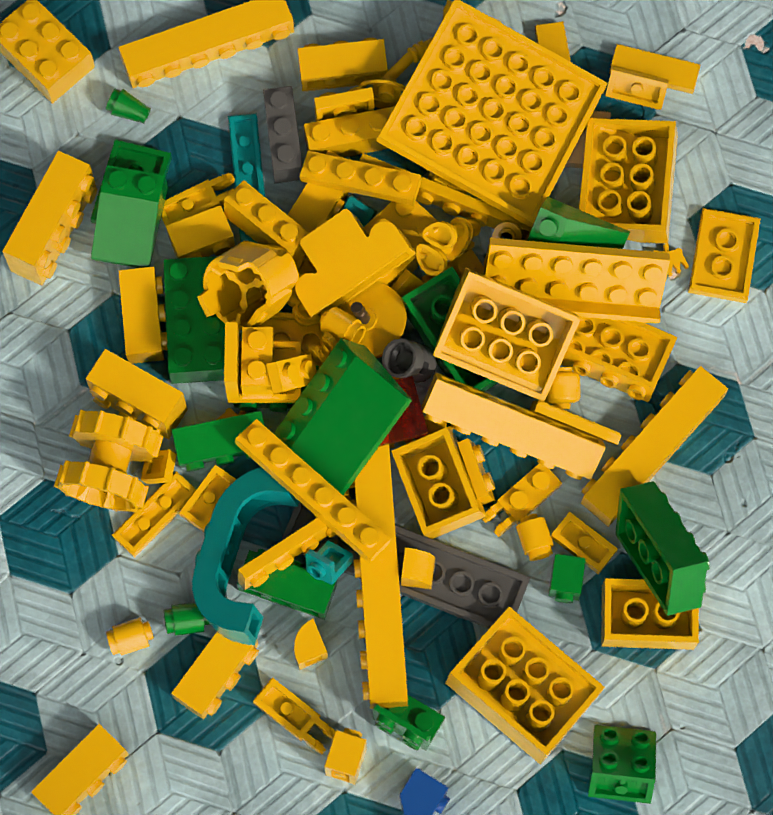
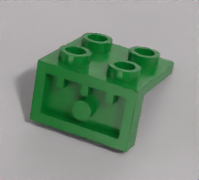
[373,694,446,751]
[588,725,656,804]

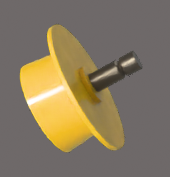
[339,282,407,358]

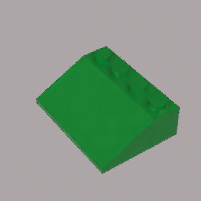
[274,338,412,495]

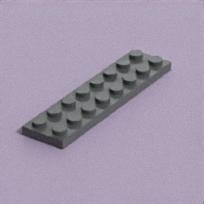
[281,502,530,629]

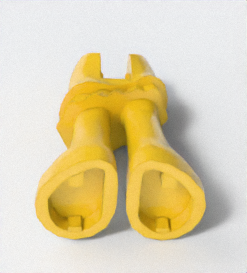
[416,217,481,275]

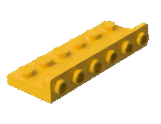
[484,238,670,323]
[561,317,678,402]

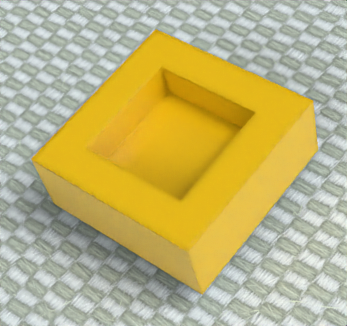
[391,269,426,298]
[141,449,177,484]

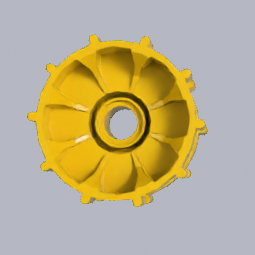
[54,409,163,513]

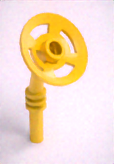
[358,36,434,109]

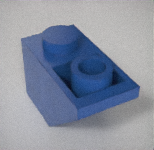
[399,767,450,815]

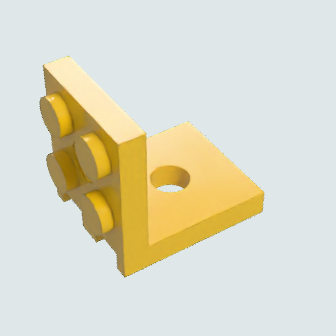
[224,322,301,403]

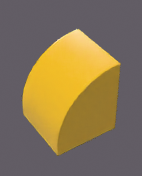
[401,547,435,589]
[294,619,328,670]

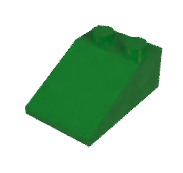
[91,165,168,268]
[527,197,630,249]

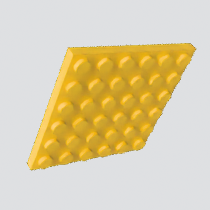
[376,0,608,228]

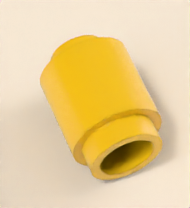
[319,306,366,344]
[516,514,554,561]
[106,617,154,656]

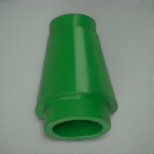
[106,88,151,124]

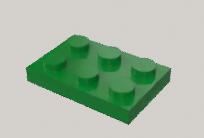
[90,140,172,224]

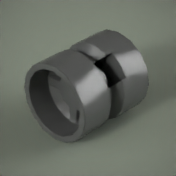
[382,338,437,383]

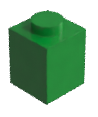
[548,554,586,603]

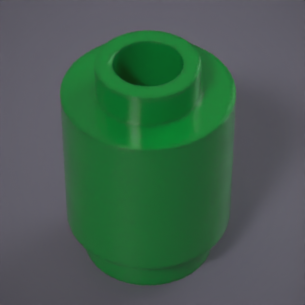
[164,602,210,636]

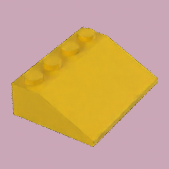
[579,118,678,244]
[432,268,581,402]
[445,606,605,765]

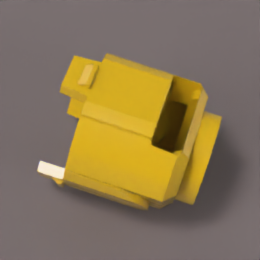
[197,241,299,330]

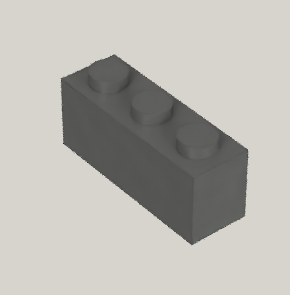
[263,86,302,184]

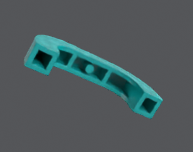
[192,467,300,645]

